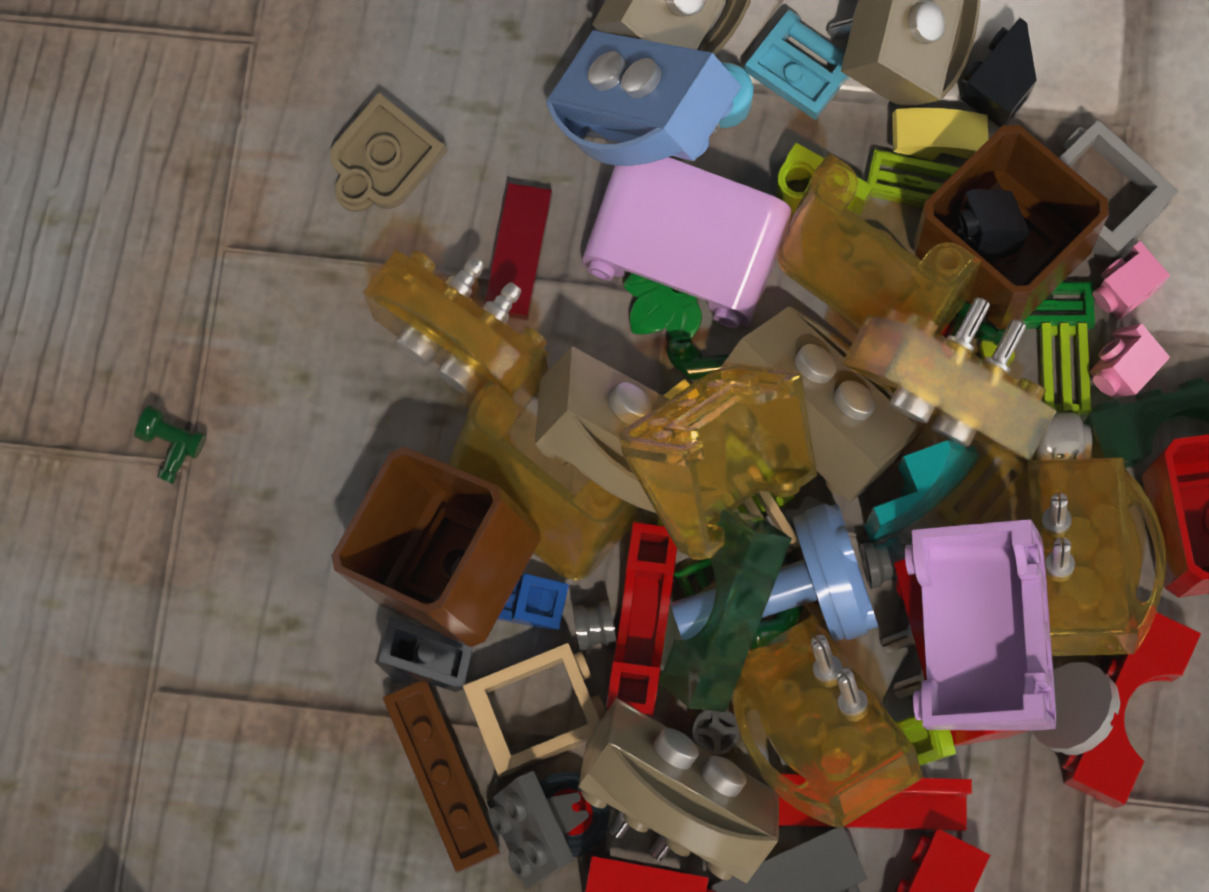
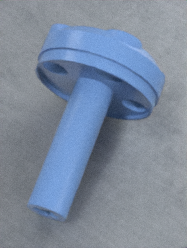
[671,503,879,643]

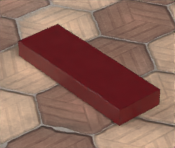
[484,183,553,320]

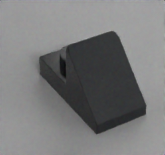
[375,616,473,692]

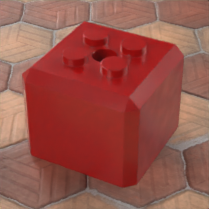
[1142,434,1209,598]

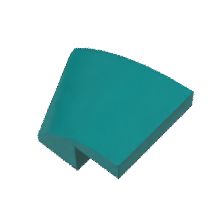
[864,440,979,543]

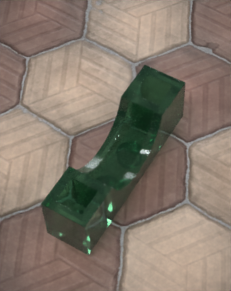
[1083,377,1209,476]
[659,510,792,712]

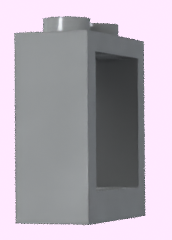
[1059,120,1178,266]

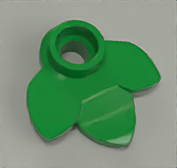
[623,273,702,339]

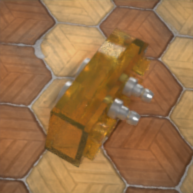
[363,249,549,420]

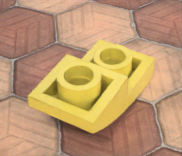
[892,108,989,161]

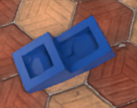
[497,573,569,630]

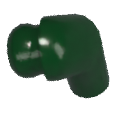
[667,335,729,380]

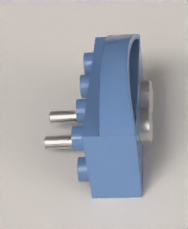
[546,30,742,166]

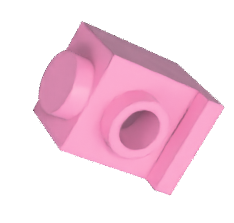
[1093,241,1170,320]
[1089,323,1170,398]

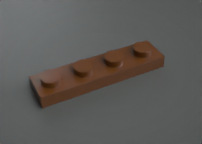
[382,681,501,874]

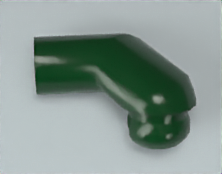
[739,605,804,652]

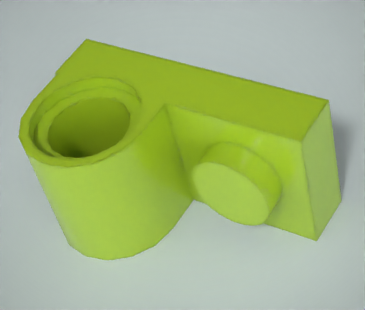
[775,142,873,216]

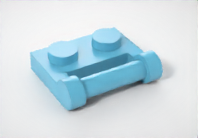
[744,10,850,120]

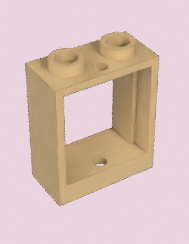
[463,643,606,779]

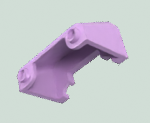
[582,157,792,328]
[905,519,1056,730]

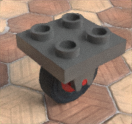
[487,771,610,889]

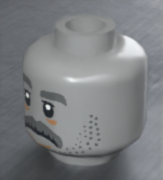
[1021,413,1092,473]

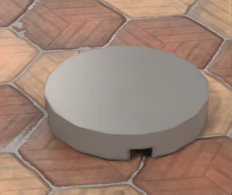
[1031,662,1121,755]

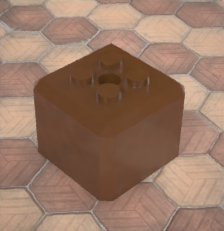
[915,125,1109,329]
[331,446,541,647]

